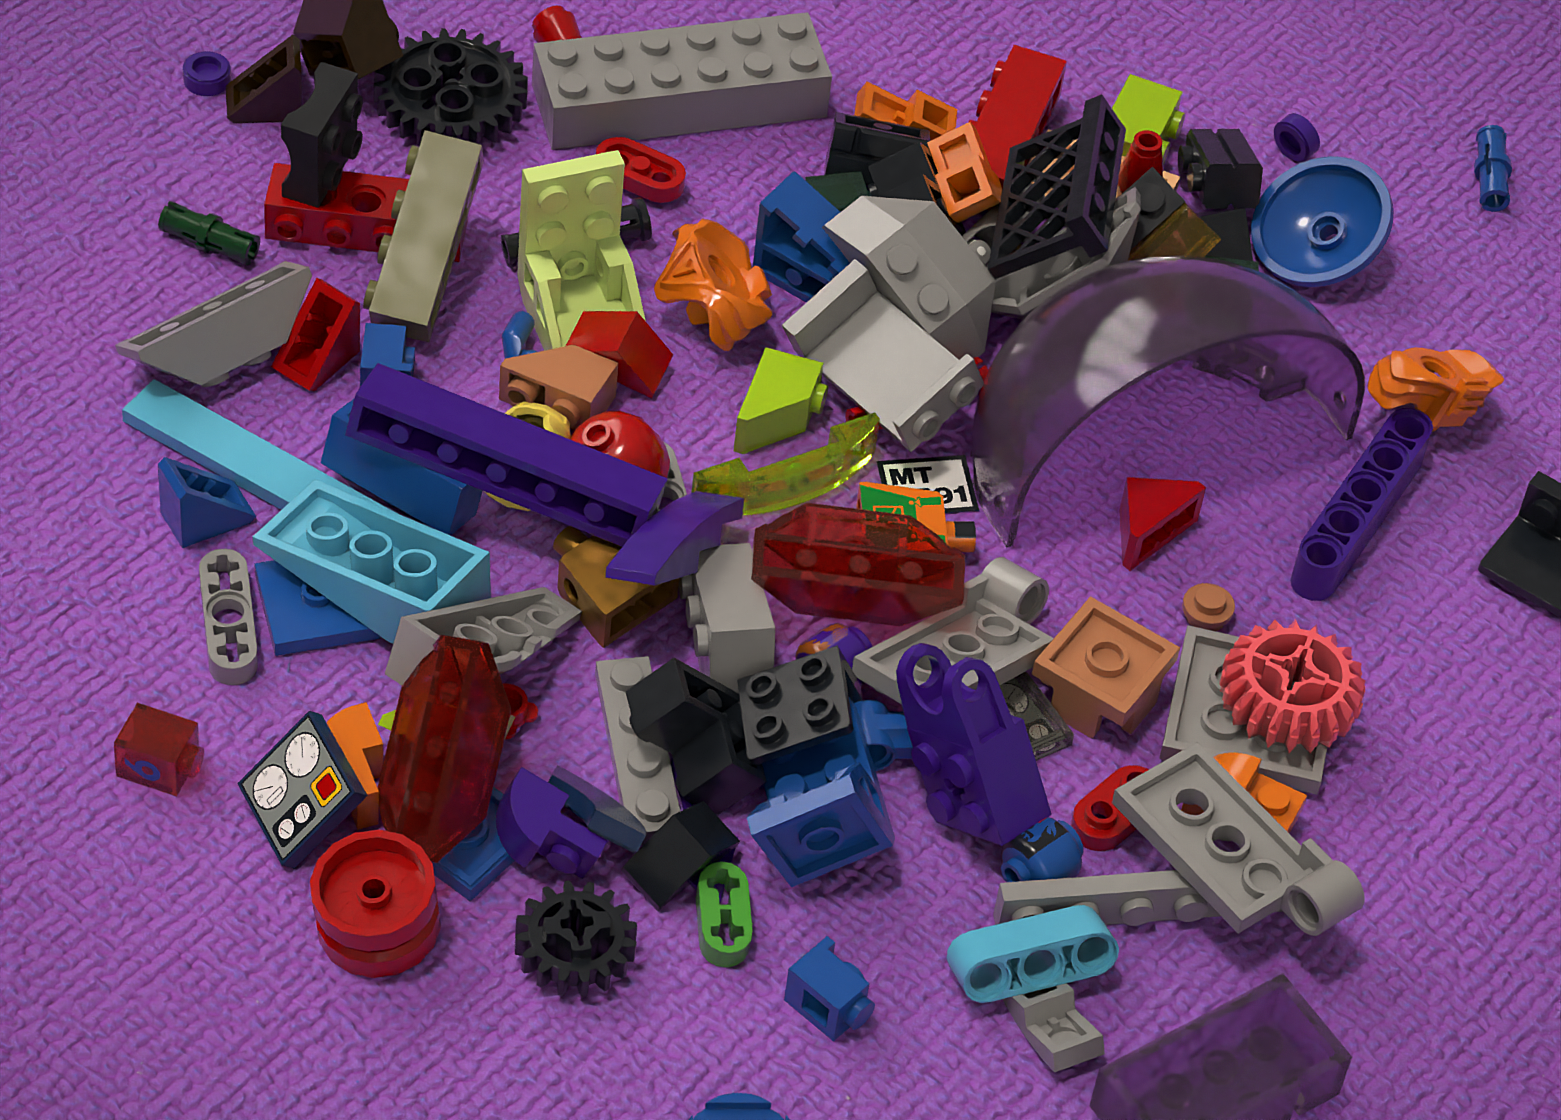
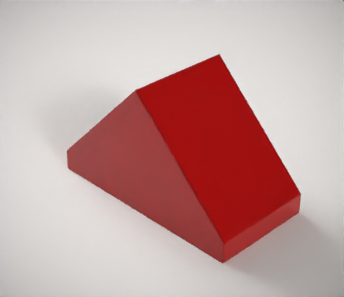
[271,278,360,392]
[566,311,673,399]
[1119,477,1206,571]

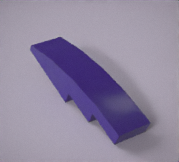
[606,491,744,585]

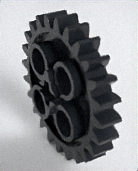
[373,28,528,146]

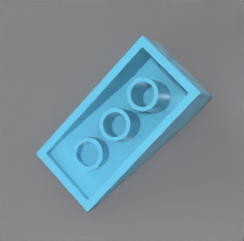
[253,479,491,643]

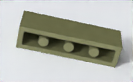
[363,130,484,343]

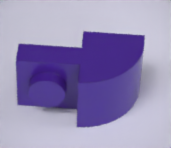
[496,767,608,879]

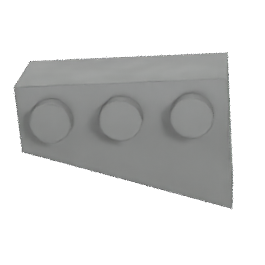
[678,543,775,693]

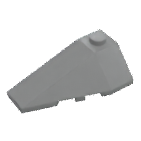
[385,587,582,700]

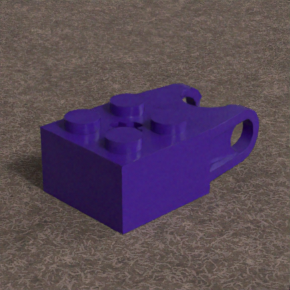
[896,643,1052,846]

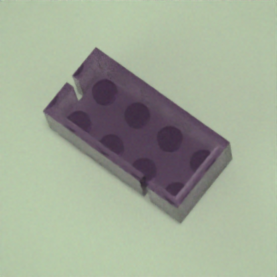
[1089,973,1352,1120]

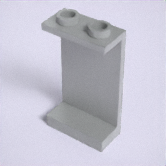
[782,259,985,452]

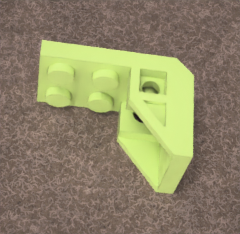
[517,150,646,351]

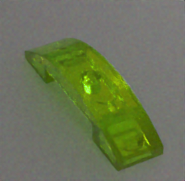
[691,412,880,515]

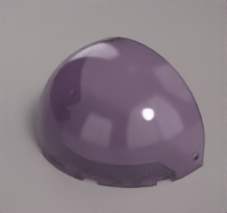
[970,255,1365,548]

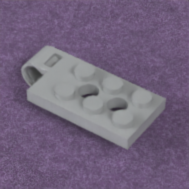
[852,557,1054,704]
[1112,742,1365,936]

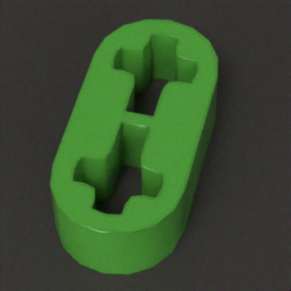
[695,862,753,967]

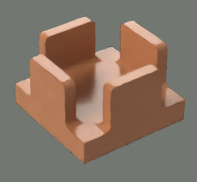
[1032,596,1180,738]

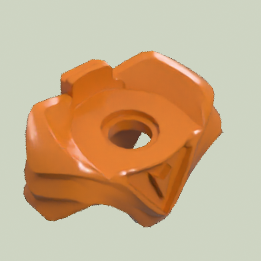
[654,218,772,351]
[1367,347,1505,432]

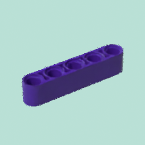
[1290,408,1433,601]

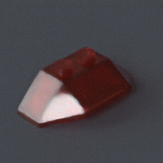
[751,503,965,626]
[377,635,512,863]

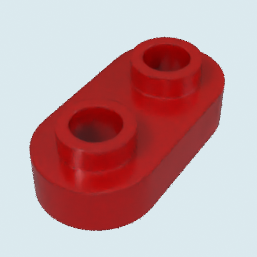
[596,137,686,203]
[1070,765,1149,851]

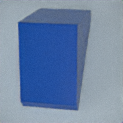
[158,457,257,548]

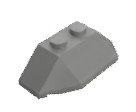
[991,187,1141,324]
[822,196,996,360]
[115,261,312,387]

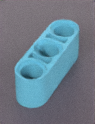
[946,905,1119,1003]

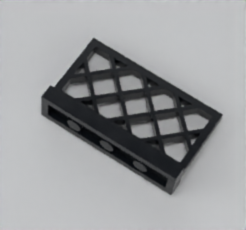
[988,94,1126,279]

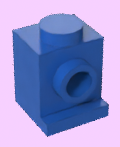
[360,323,415,387]
[784,936,875,1042]

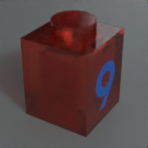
[114,702,204,797]

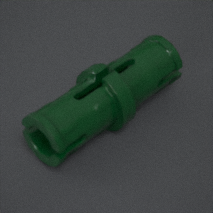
[158,201,261,265]

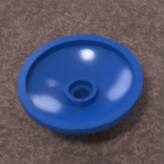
[1251,156,1394,287]

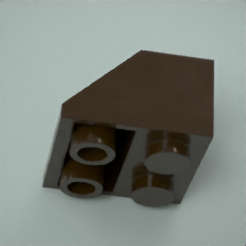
[293,0,404,80]

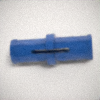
[1474,125,1512,212]

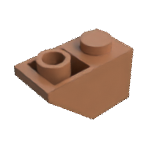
[499,345,618,430]

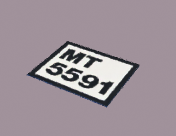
[876,455,979,513]

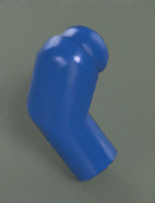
[501,311,537,359]

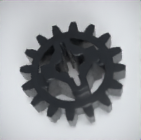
[514,881,637,997]

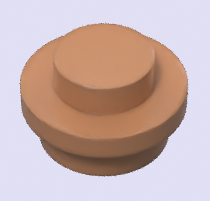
[1182,583,1235,631]

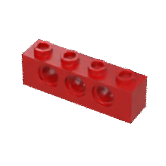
[264,163,468,262]

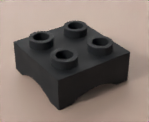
[281,62,363,208]

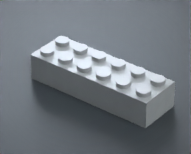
[532,12,832,150]

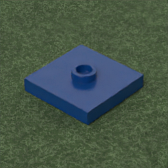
[254,560,380,656]

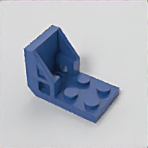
[746,697,895,888]

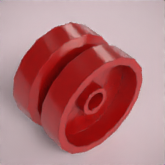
[310,830,441,978]

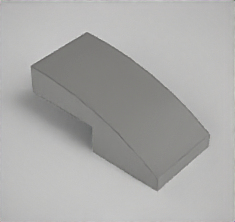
[1003,983,1105,1072]

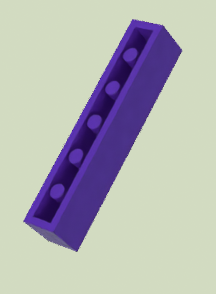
[345,363,668,547]

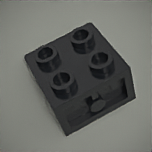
[1478,471,1561,618]
[737,645,863,765]

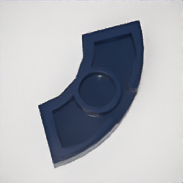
[548,765,646,853]

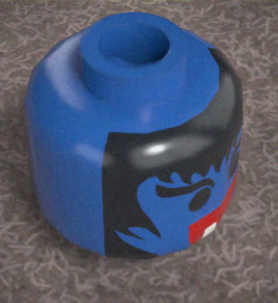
[1001,817,1084,882]

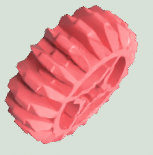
[1219,619,1365,753]

